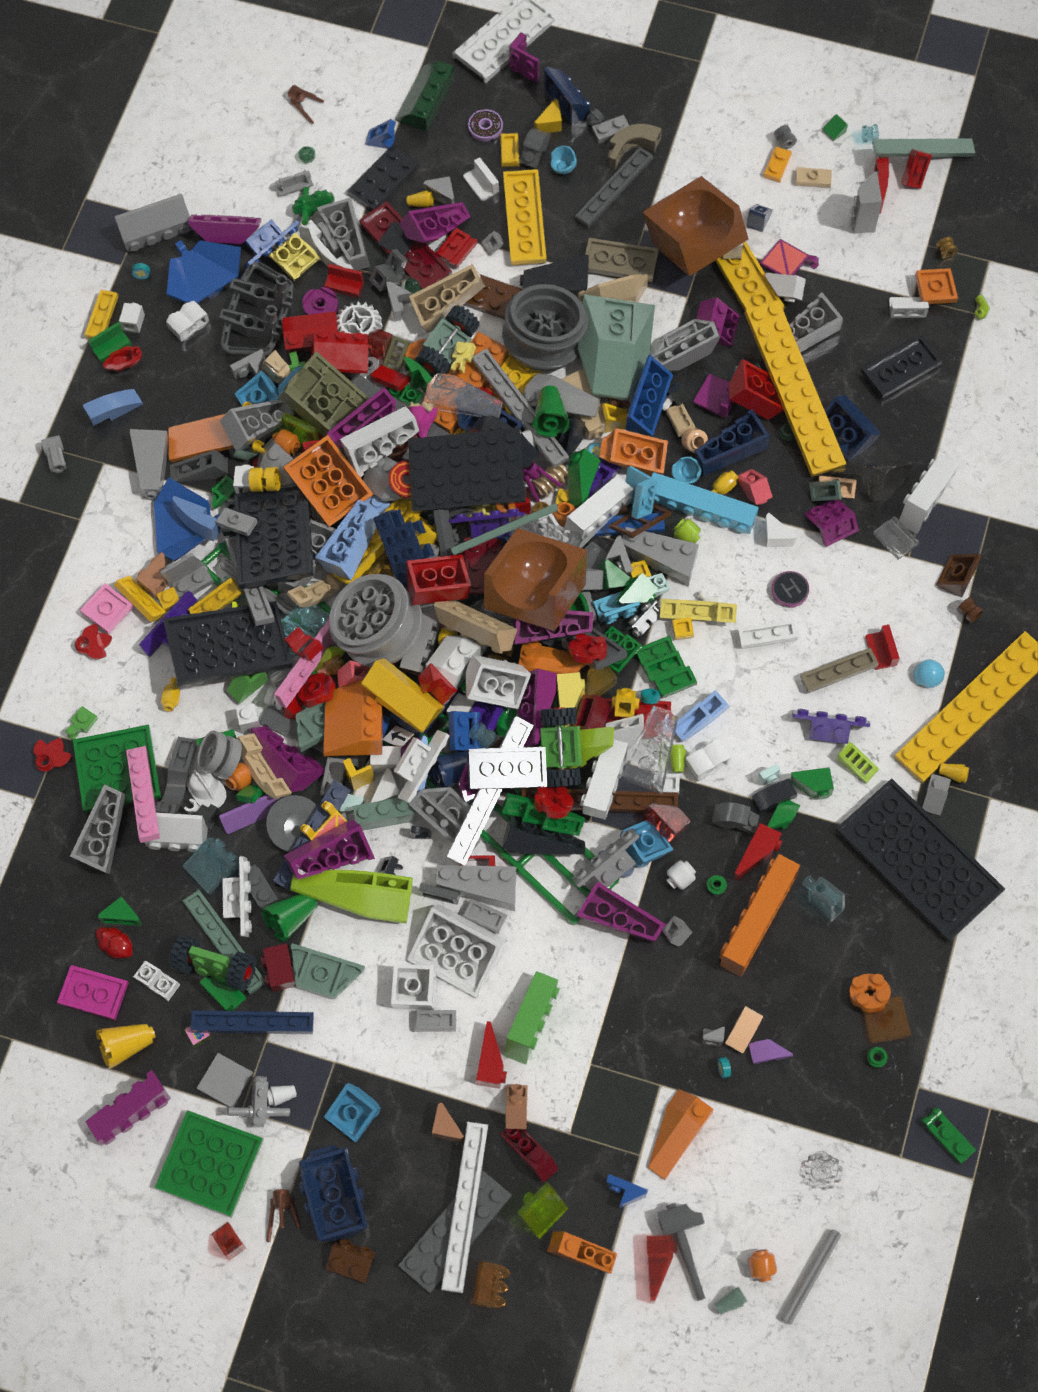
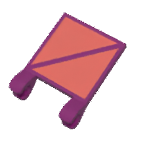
[760,239,819,277]

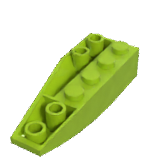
[290,870,413,924]

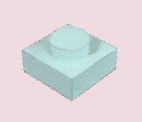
[758,764,780,786]

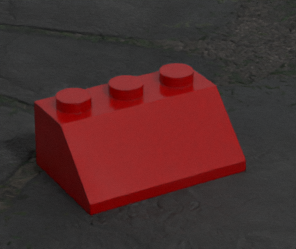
[282,311,338,354]
[311,330,369,374]
[729,359,784,420]
[406,554,471,605]

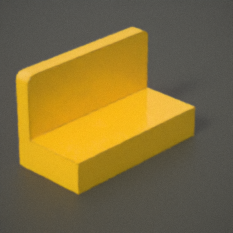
[343,758,375,790]

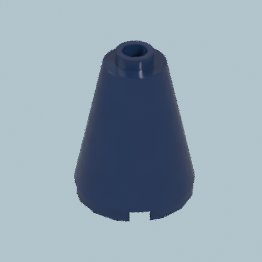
[429,751,467,788]

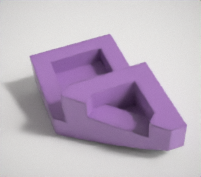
[749,1039,793,1065]

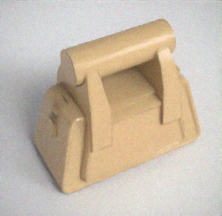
[261,350,291,384]

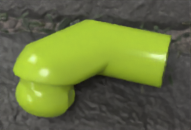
[975,295,990,319]

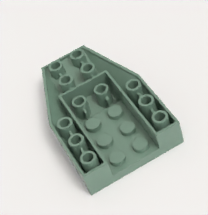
[577,294,655,401]

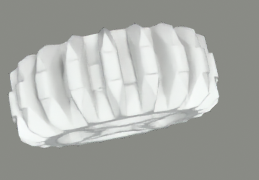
[336,301,382,345]

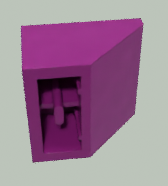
[697,297,740,347]

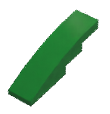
[502,793,585,836]

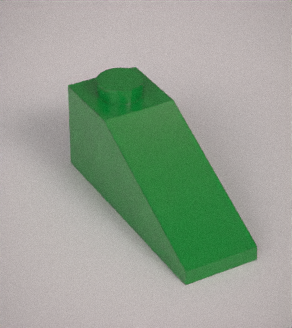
[568,448,601,508]

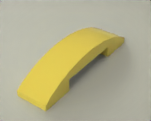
[660,599,737,623]

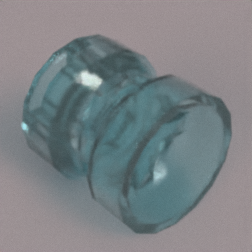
[469,722,496,748]

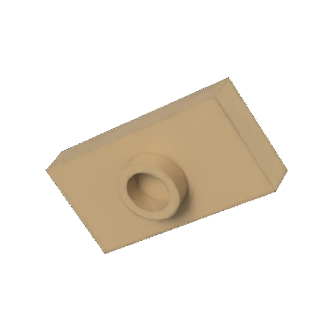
[796,167,832,188]
[666,403,695,437]

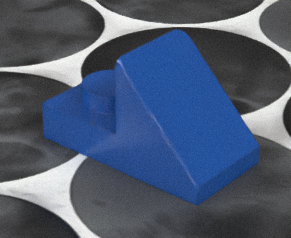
[365,119,396,149]
[606,1174,648,1209]

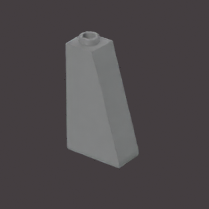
[130,429,169,499]

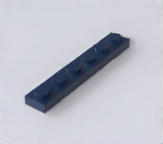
[272,780,351,891]
[191,1011,314,1034]

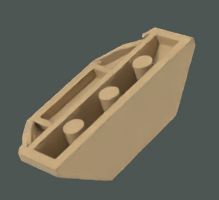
[579,274,648,303]

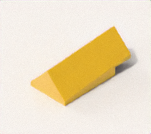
[361,658,445,733]

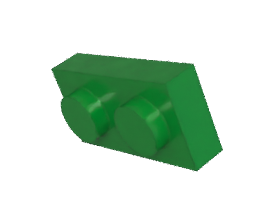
[654,666,697,699]

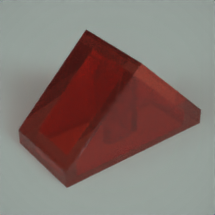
[211,1222,246,1261]

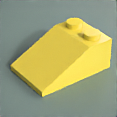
[557,672,585,727]

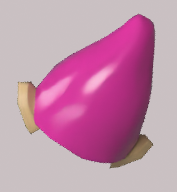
[408,402,438,438]

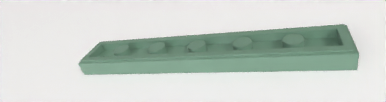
[872,139,975,157]
[450,503,558,555]
[183,890,266,995]

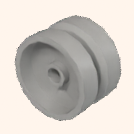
[196,730,242,779]

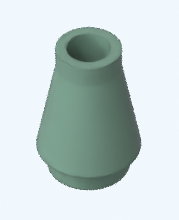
[715,1286,747,1315]

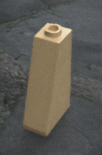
[561,369,605,440]

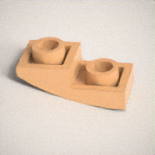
[725,1006,763,1053]

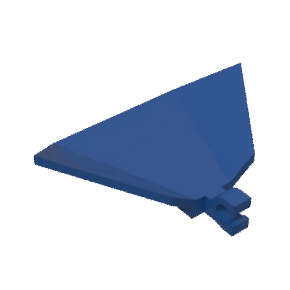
[167,240,241,303]
[154,477,220,562]

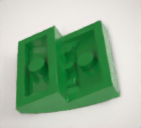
[404,357,434,400]
[636,635,685,682]

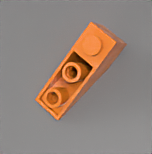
[547,1231,617,1274]

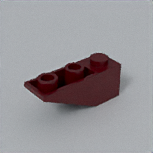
[500,1129,559,1183]

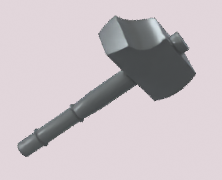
[657,1203,706,1301]

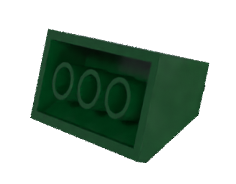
[396,61,454,131]

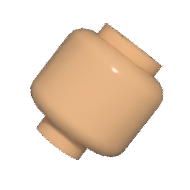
[682,428,708,453]

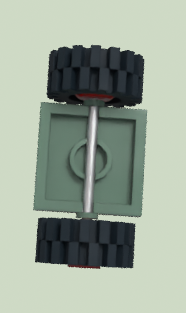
[414,305,480,380]

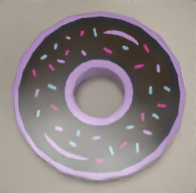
[468,109,503,142]

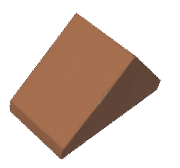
[432,1102,464,1143]

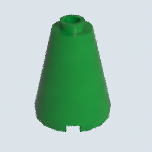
[532,385,569,437]
[261,894,318,942]

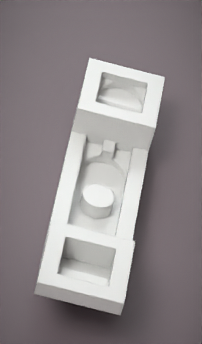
[308,220,353,269]

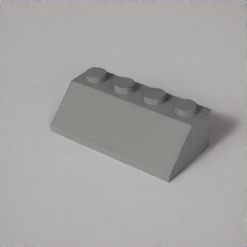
[115,193,194,253]

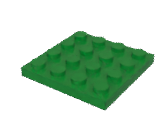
[73,724,161,813]
[154,1110,264,1218]

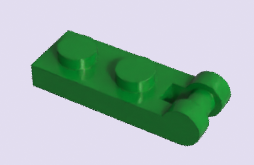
[920,1107,976,1165]

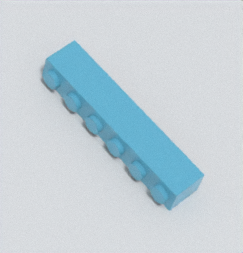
[651,472,759,534]

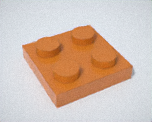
[915,268,958,304]

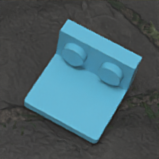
[625,466,657,519]
[593,591,640,625]

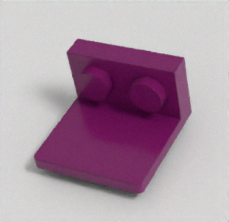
[509,32,539,83]
[694,374,735,418]
[805,500,859,547]

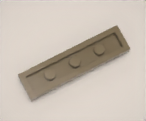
[800,648,879,693]

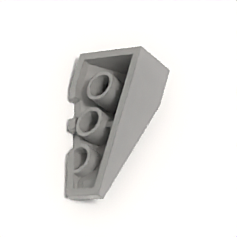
[524,373,600,417]

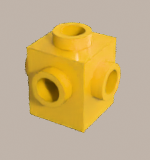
[612,688,639,717]

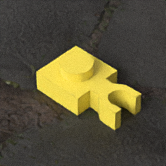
[451,342,476,373]

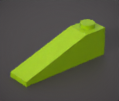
[540,727,614,770]

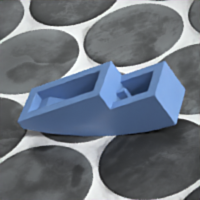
[83,389,143,426]
[172,496,221,542]

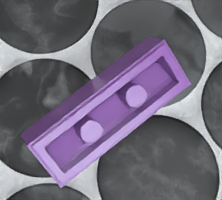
[219,794,277,834]

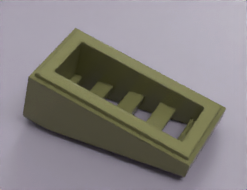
[383,335,413,372]

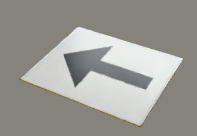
[383,726,414,748]

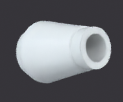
[267,1085,297,1107]

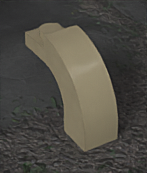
[607,124,662,170]

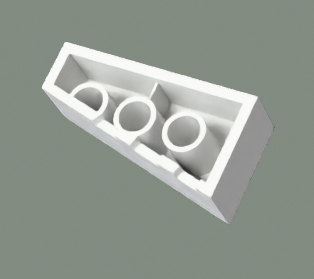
[564,475,633,548]
[580,740,628,820]

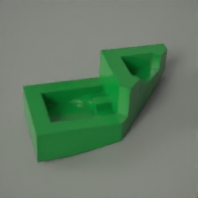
[212,475,236,509]
[236,784,267,804]
[767,800,800,829]

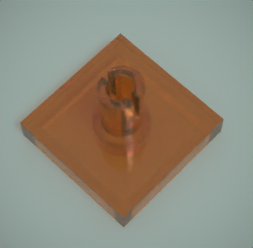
[863,996,911,1044]

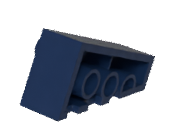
[695,409,770,476]

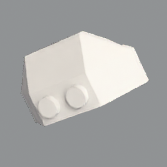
[426,635,488,702]

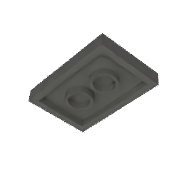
[561,628,627,671]

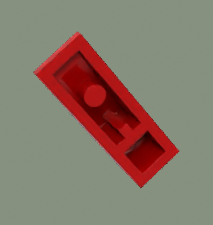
[733,823,783,881]
[476,1021,507,1089]

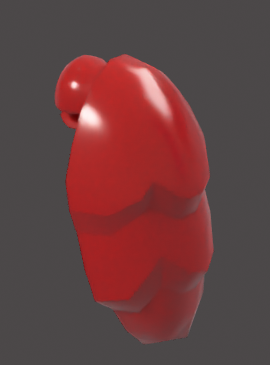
[103,346,142,372]
[95,927,133,958]

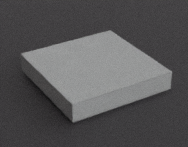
[197,1053,254,1107]

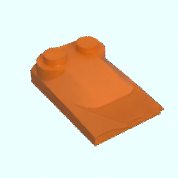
[599,428,668,477]
[519,641,587,677]

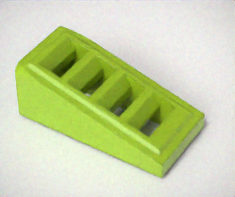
[836,742,879,784]

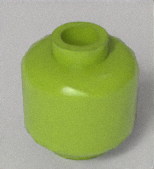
[673,519,701,543]

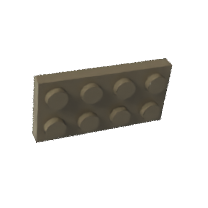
[585,238,659,282]

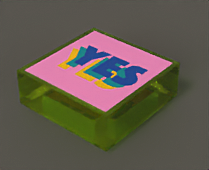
[183,1025,211,1048]

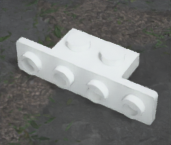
[394,730,449,803]
[223,856,252,937]

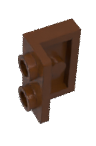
[326,1239,376,1283]

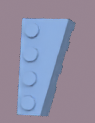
[315,500,379,580]

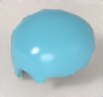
[550,145,577,175]
[672,457,702,484]
[913,659,945,689]

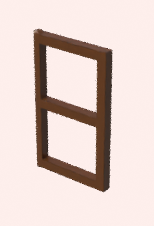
[608,504,672,538]

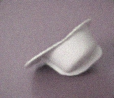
[187,770,226,808]

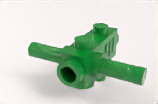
[292,187,335,225]

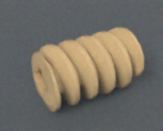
[531,464,568,499]

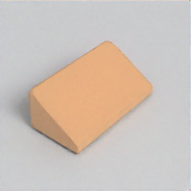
[818,475,857,498]

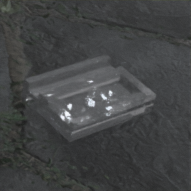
[873,516,919,560]

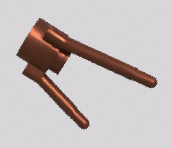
[288,85,324,124]
[266,1189,301,1242]

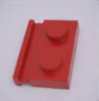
[436,228,477,269]

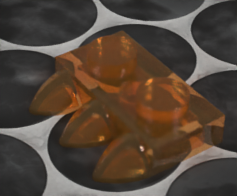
[473,1261,511,1308]

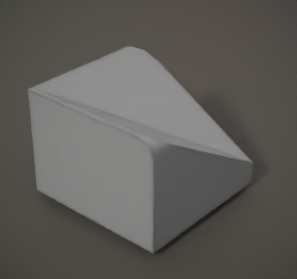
[662,916,692,947]
[702,1027,725,1046]

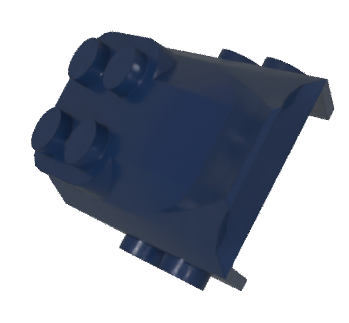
[299,1145,368,1242]

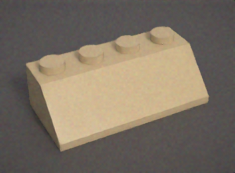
[434,600,517,653]

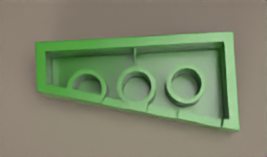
[504,971,560,1065]

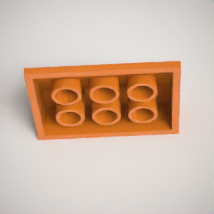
[283,435,373,527]
[323,679,383,756]

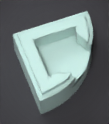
[340,794,364,814]

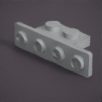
[572,828,639,888]

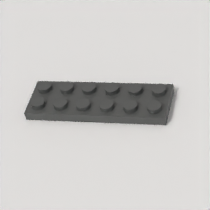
[398,1170,512,1294]

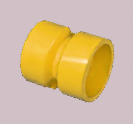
[248,467,281,492]

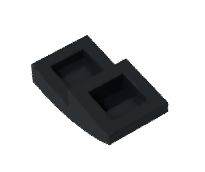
[752,778,798,813]

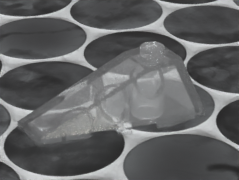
[423,373,503,419]

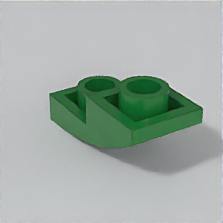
[386,385,423,406]

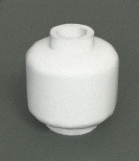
[667,860,696,890]

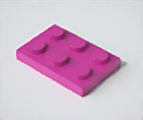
[57,965,129,1021]

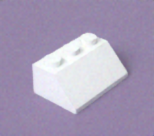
[466,655,531,709]
[145,813,208,852]

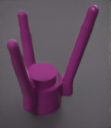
[524,462,562,503]

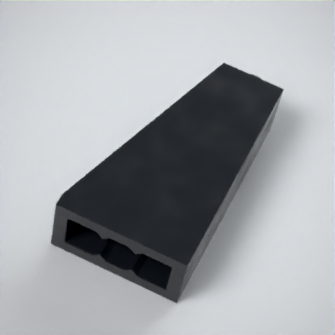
[520,255,589,292]

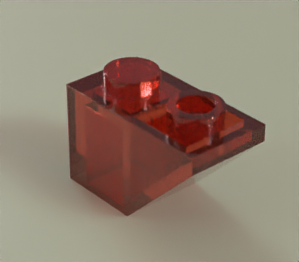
[368,329,393,360]
[643,803,691,842]

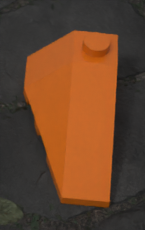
[648,1089,714,1180]

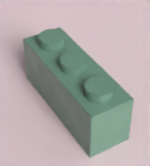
[353,798,416,831]

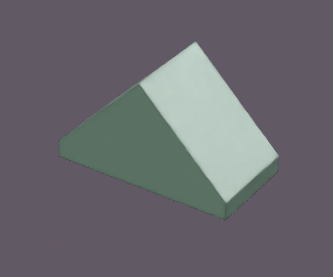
[809,479,842,501]

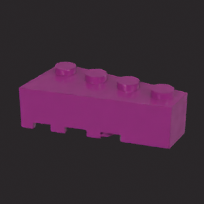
[284,819,375,879]
[85,1070,171,1146]

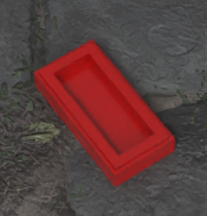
[370,365,410,392]

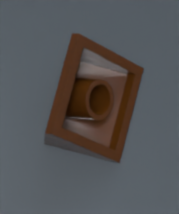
[936,554,981,598]

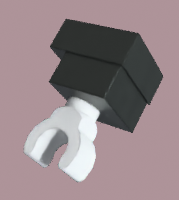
[662,380,691,411]
[184,799,221,829]

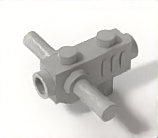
[227,1076,290,1127]

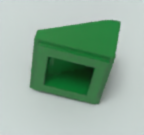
[822,114,848,141]

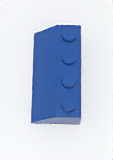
[625,355,673,437]

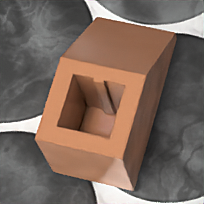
[136,552,168,599]
[506,1084,528,1129]

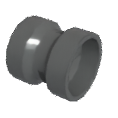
[774,125,797,150]

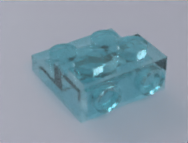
[282,605,330,647]
[183,838,239,894]

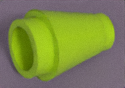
[667,744,686,774]

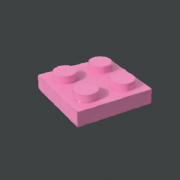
[80,583,134,634]

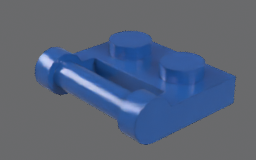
[449,711,482,752]

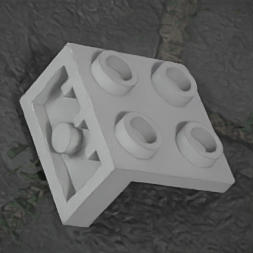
[160,553,214,599]

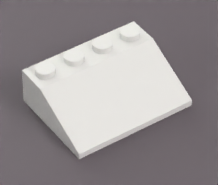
[407,904,508,998]

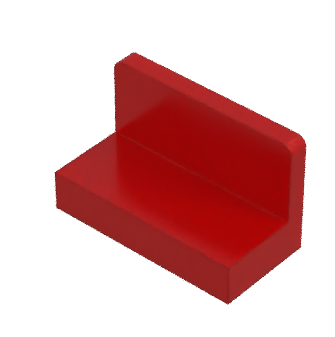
[324,264,364,298]
[865,624,900,670]

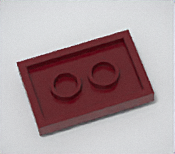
[464,538,503,595]

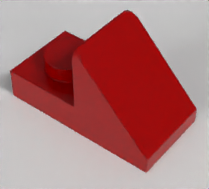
[418,663,458,705]

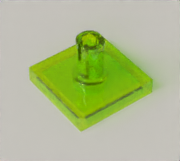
[281,412,319,444]
[517,1182,568,1239]

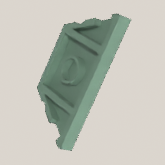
[296,702,325,752]
[291,943,365,1000]

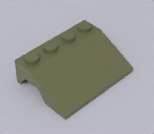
[277,351,370,437]

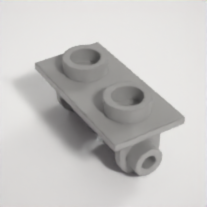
[275,170,314,196]
[626,600,660,637]

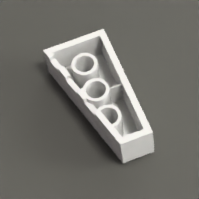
[340,406,419,477]
[898,454,959,534]

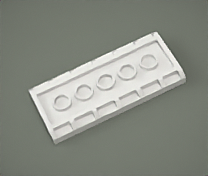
[452,0,555,83]

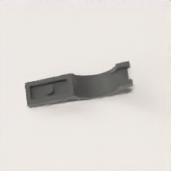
[156,736,198,814]

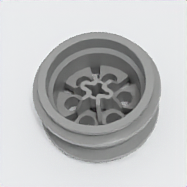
[329,574,422,667]

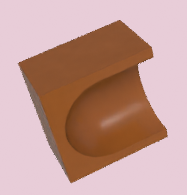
[642,176,749,276]
[484,528,587,631]

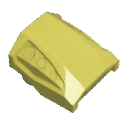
[268,233,320,281]

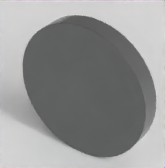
[266,795,317,852]

